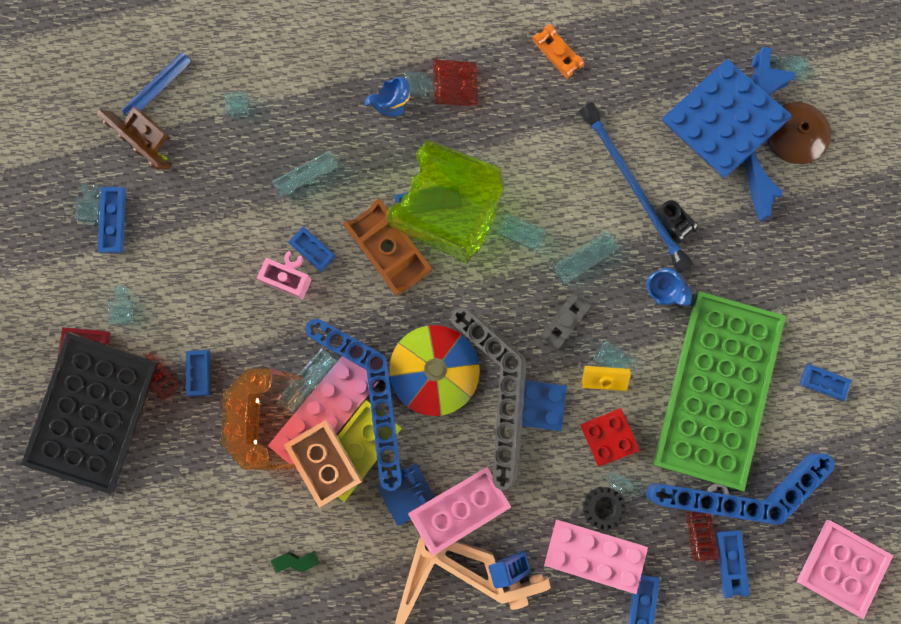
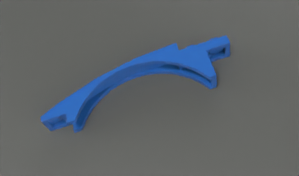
[744,47,795,222]

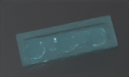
[272,151,339,197]
[552,230,620,285]
[277,348,337,413]

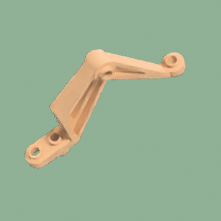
[395,536,551,624]

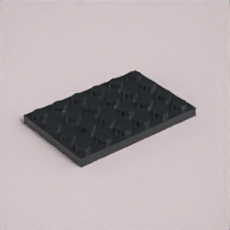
[21,332,159,494]

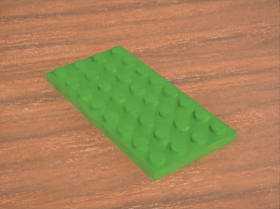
[653,291,786,491]

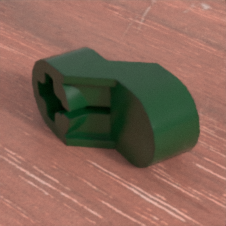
[270,550,320,573]

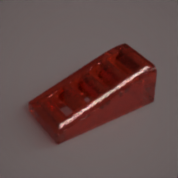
[144,352,181,400]
[686,511,719,561]

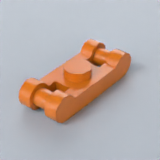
[532,24,584,79]

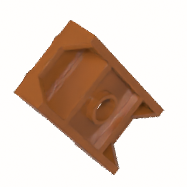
[343,198,432,297]

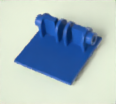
[376,463,435,526]

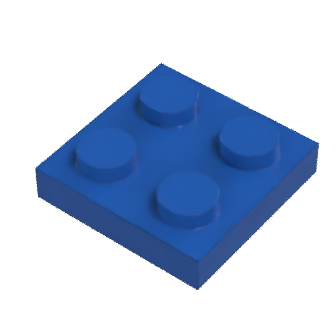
[522,380,567,431]

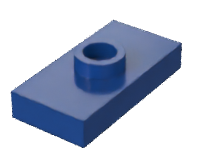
[288,226,336,273]
[186,350,211,397]
[799,364,852,402]

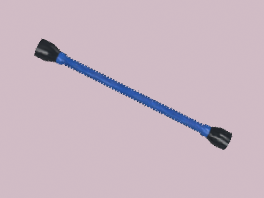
[579,102,694,274]

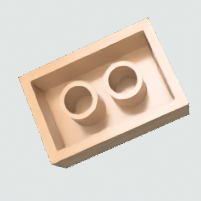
[284,420,363,508]

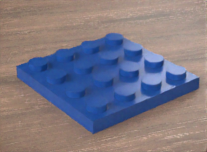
[662,59,792,179]

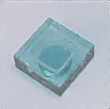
[225,91,250,117]
[605,472,634,493]

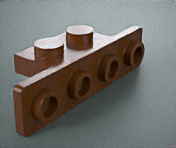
[97,107,171,170]

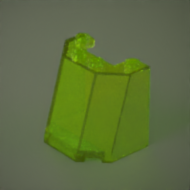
[386,140,505,264]

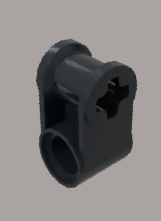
[656,200,698,244]

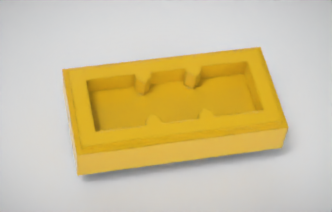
[582,366,631,391]

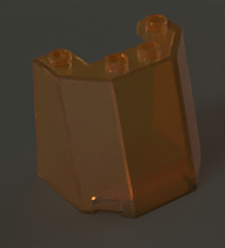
[221,368,303,470]

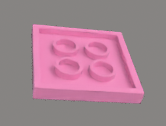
[797,520,893,619]

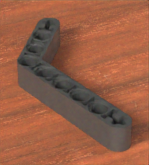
[451,307,526,490]

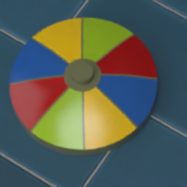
[389,325,480,416]

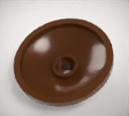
[767,102,831,164]

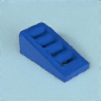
[488,550,531,589]

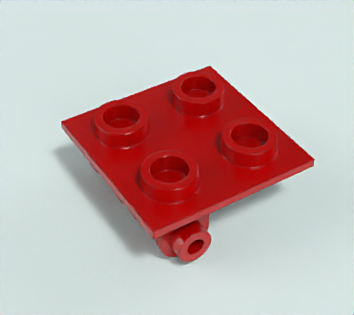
[580,408,640,467]

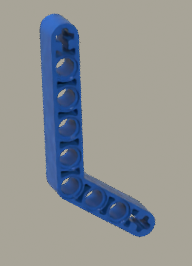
[306,319,402,491]
[646,453,835,524]

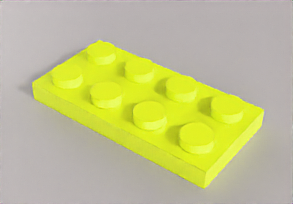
[338,400,402,502]

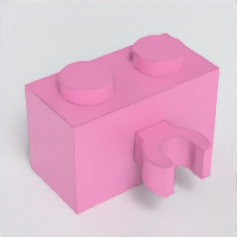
[257,251,312,300]

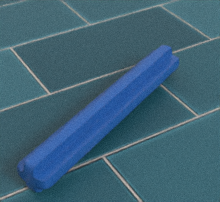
[122,52,191,116]

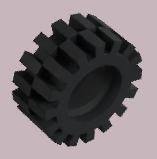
[582,487,627,530]

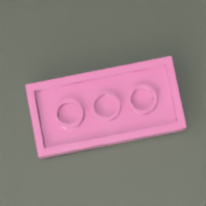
[408,467,511,556]
[544,519,648,594]

